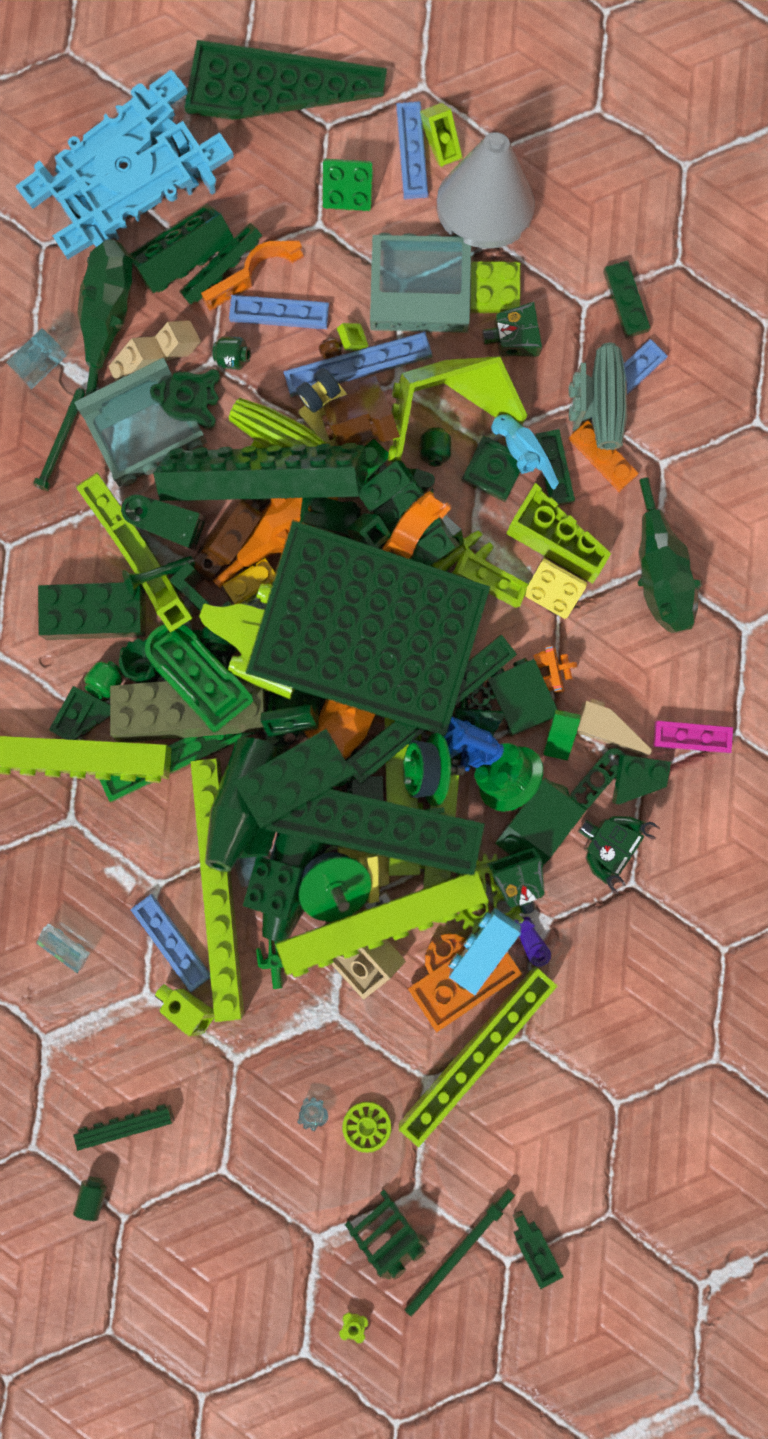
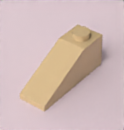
[577,699,652,756]

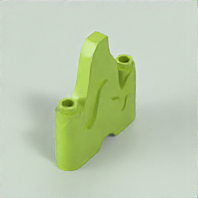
[200,583,295,699]

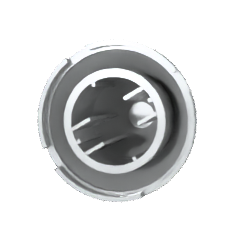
[436,132,535,248]

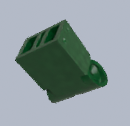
[121,495,207,550]

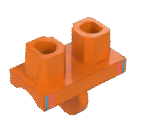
[533,645,578,693]

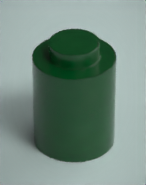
[73,1177,107,1221]

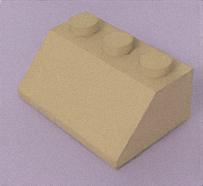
[331,910,406,1000]

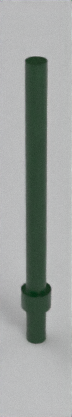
[404,1188,516,1317]

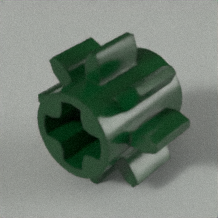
[465,683,496,710]

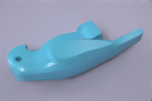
[491,414,559,489]

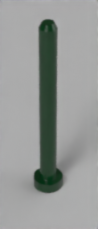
[32,388,85,491]

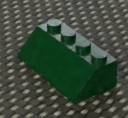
[129,203,234,294]

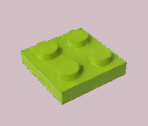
[470,262,520,313]

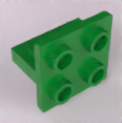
[323,158,373,211]

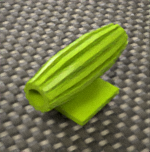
[229,398,328,448]

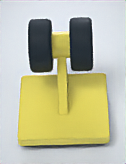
[296,368,347,446]

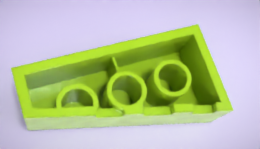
[506,483,611,584]

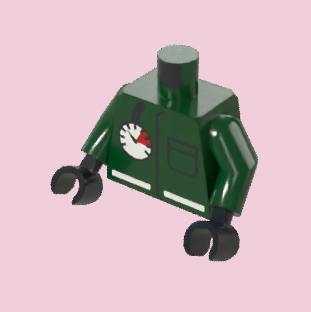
[577,816,660,894]

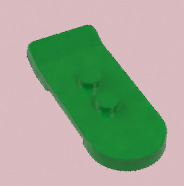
[145,624,253,732]

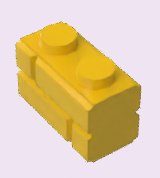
[223,558,275,605]

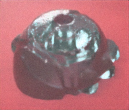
[297,1097,328,1131]

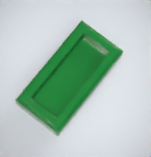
[543,709,581,761]

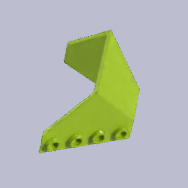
[388,356,527,464]

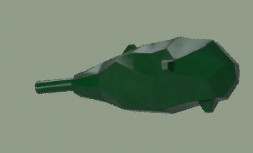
[77,239,133,396]
[637,477,703,633]

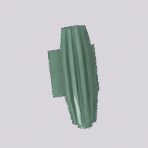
[568,343,627,450]

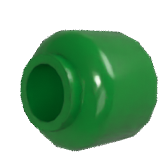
[84,661,122,699]

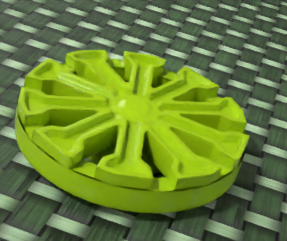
[342,1101,391,1153]

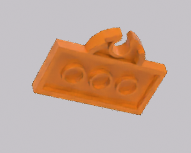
[407,933,522,1033]

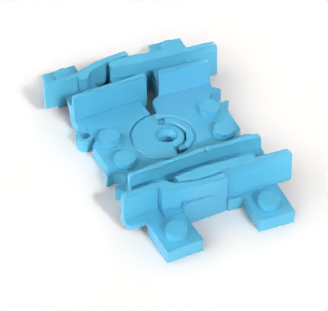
[15,70,234,260]

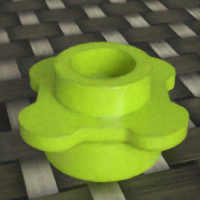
[339,1313,368,1343]

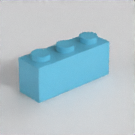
[448,908,521,995]

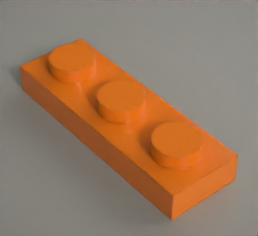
[569,420,639,492]

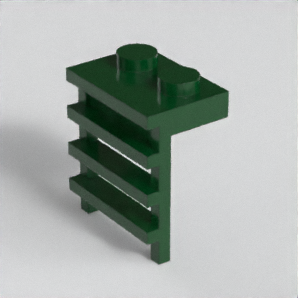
[345,1190,430,1280]

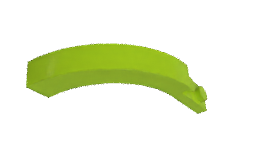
[76,472,192,632]

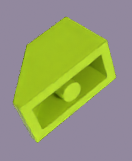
[420,103,462,167]

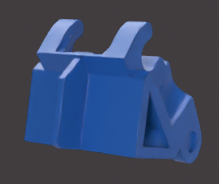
[442,717,504,771]

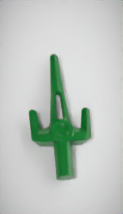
[256,940,284,989]

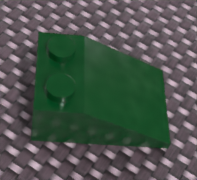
[495,778,587,867]

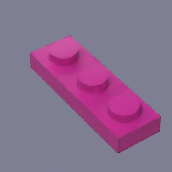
[653,721,733,754]

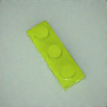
[453,550,528,608]

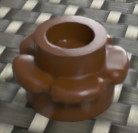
[319,337,343,360]

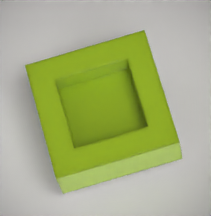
[337,323,369,351]

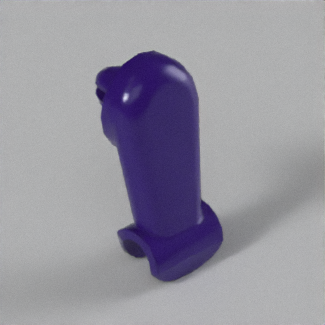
[515,916,551,967]

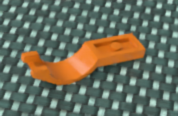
[201,241,304,311]
[381,491,451,559]

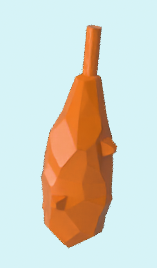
[213,497,338,588]
[304,699,379,760]

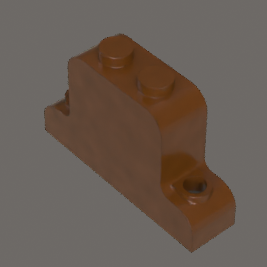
[321,376,400,446]
[193,499,265,581]

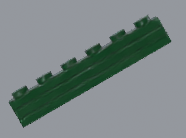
[73,1104,175,1151]

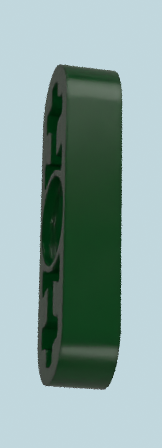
[569,748,625,808]

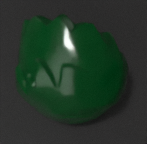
[119,638,160,684]

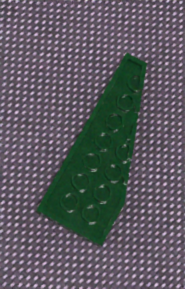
[184,40,387,120]

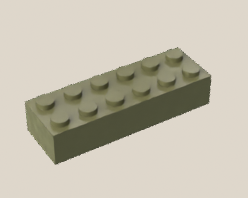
[110,676,268,743]

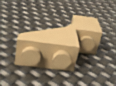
[109,321,201,381]

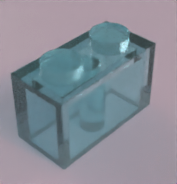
[6,328,66,389]

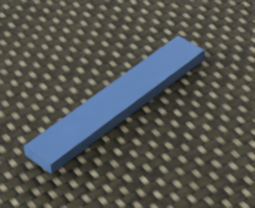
[283,332,432,397]

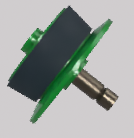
[403,733,465,806]
[299,852,371,922]

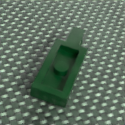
[513,1210,564,1290]

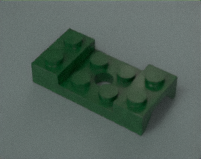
[359,460,460,566]

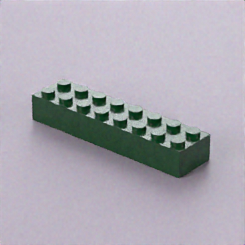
[153,443,368,501]

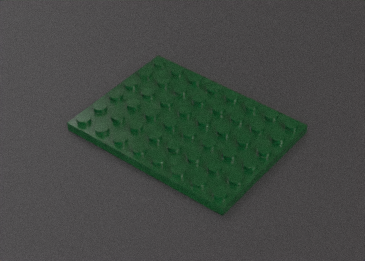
[245,520,490,736]

